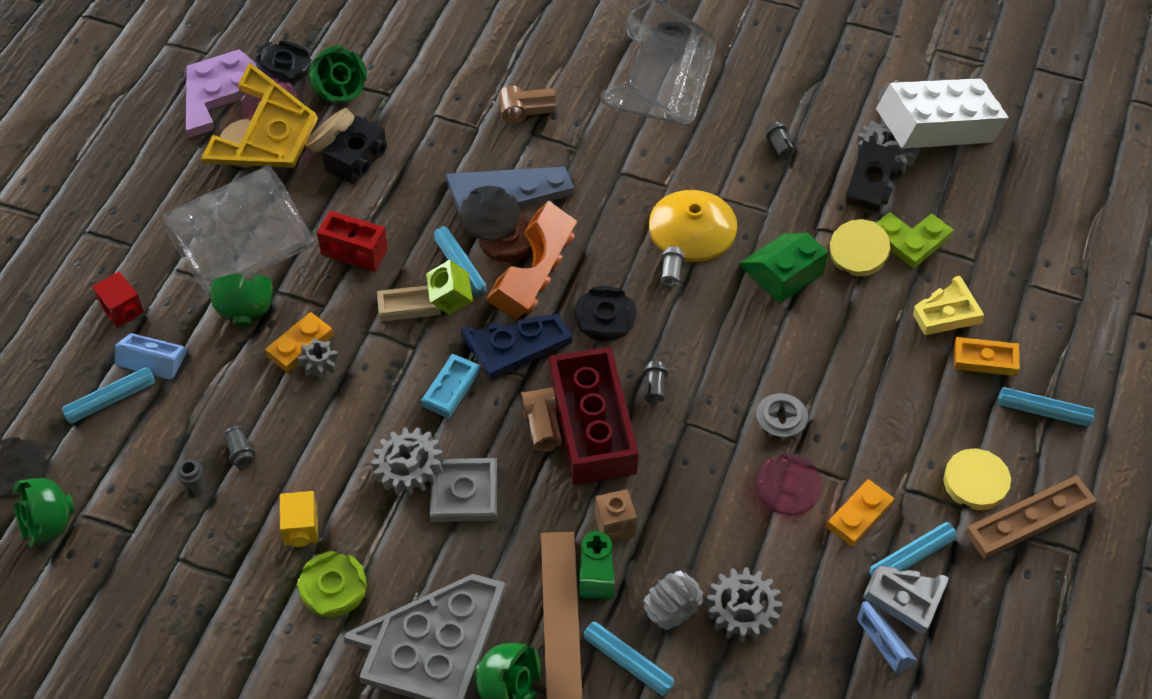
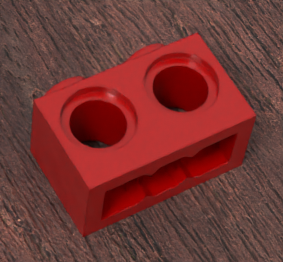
[317,210,388,272]

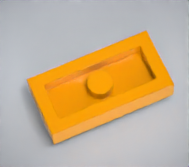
[265,312,333,373]
[954,337,1020,376]
[826,479,895,547]

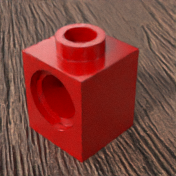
[92,271,144,328]

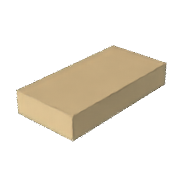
[377,285,441,322]

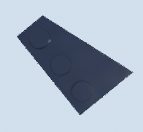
[461,314,572,380]

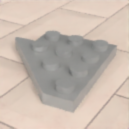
[344,574,506,699]

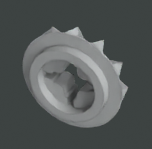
[756,393,808,440]

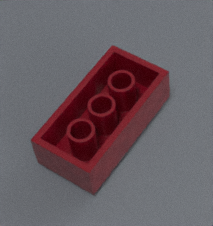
[549,347,639,485]

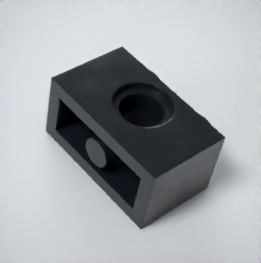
[322,115,387,185]
[845,140,901,212]

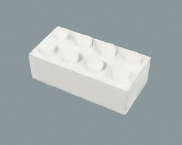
[876,79,1009,149]

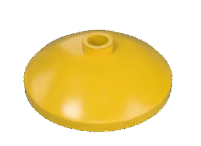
[649,190,737,262]

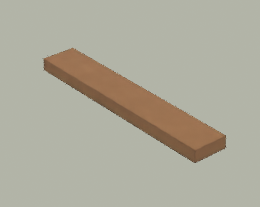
[541,532,582,699]

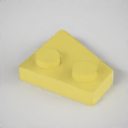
[913,276,984,336]

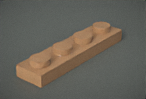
[965,475,1097,559]

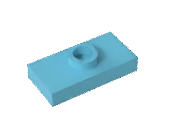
[421,354,480,419]

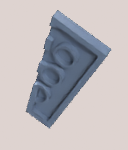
[446,167,574,224]

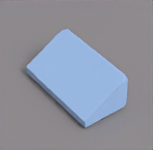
[115,333,187,380]
[857,601,917,674]

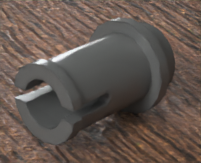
[765,121,796,159]
[643,361,668,403]
[223,426,255,469]
[176,459,206,497]

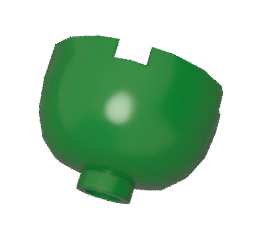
[308,46,367,104]
[210,274,273,327]
[13,478,74,547]
[475,643,541,699]

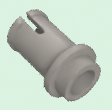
[660,246,685,287]

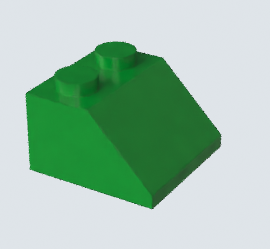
[739,233,828,304]

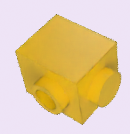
[280,491,318,547]

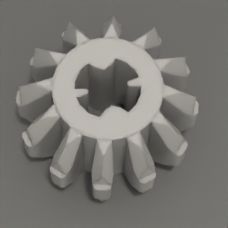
[644,570,703,630]

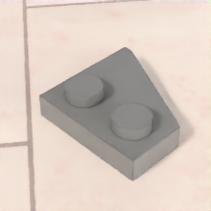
[862,566,949,634]

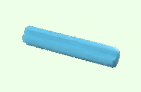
[434,226,487,297]
[62,367,155,423]
[998,387,1095,427]
[869,523,957,577]
[584,622,674,696]

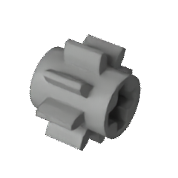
[298,338,338,379]

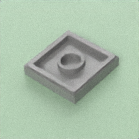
[430,458,497,522]

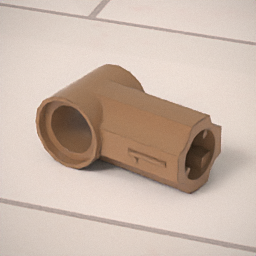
[498,85,556,123]
[520,387,561,452]

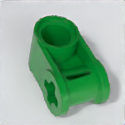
[579,531,614,599]

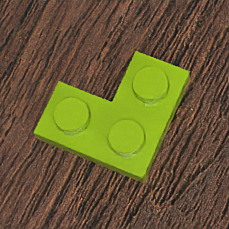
[876,212,954,269]

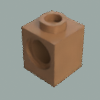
[595,489,637,543]

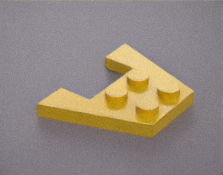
[201,62,318,168]

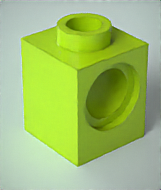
[426,260,473,315]

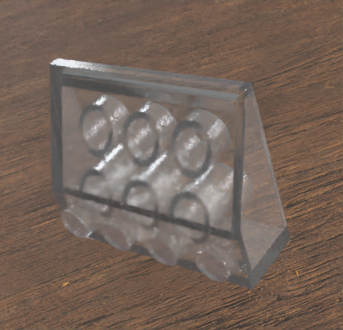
[162,165,316,297]

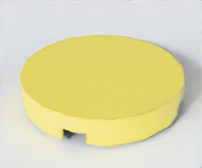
[830,219,890,277]
[943,448,1011,511]

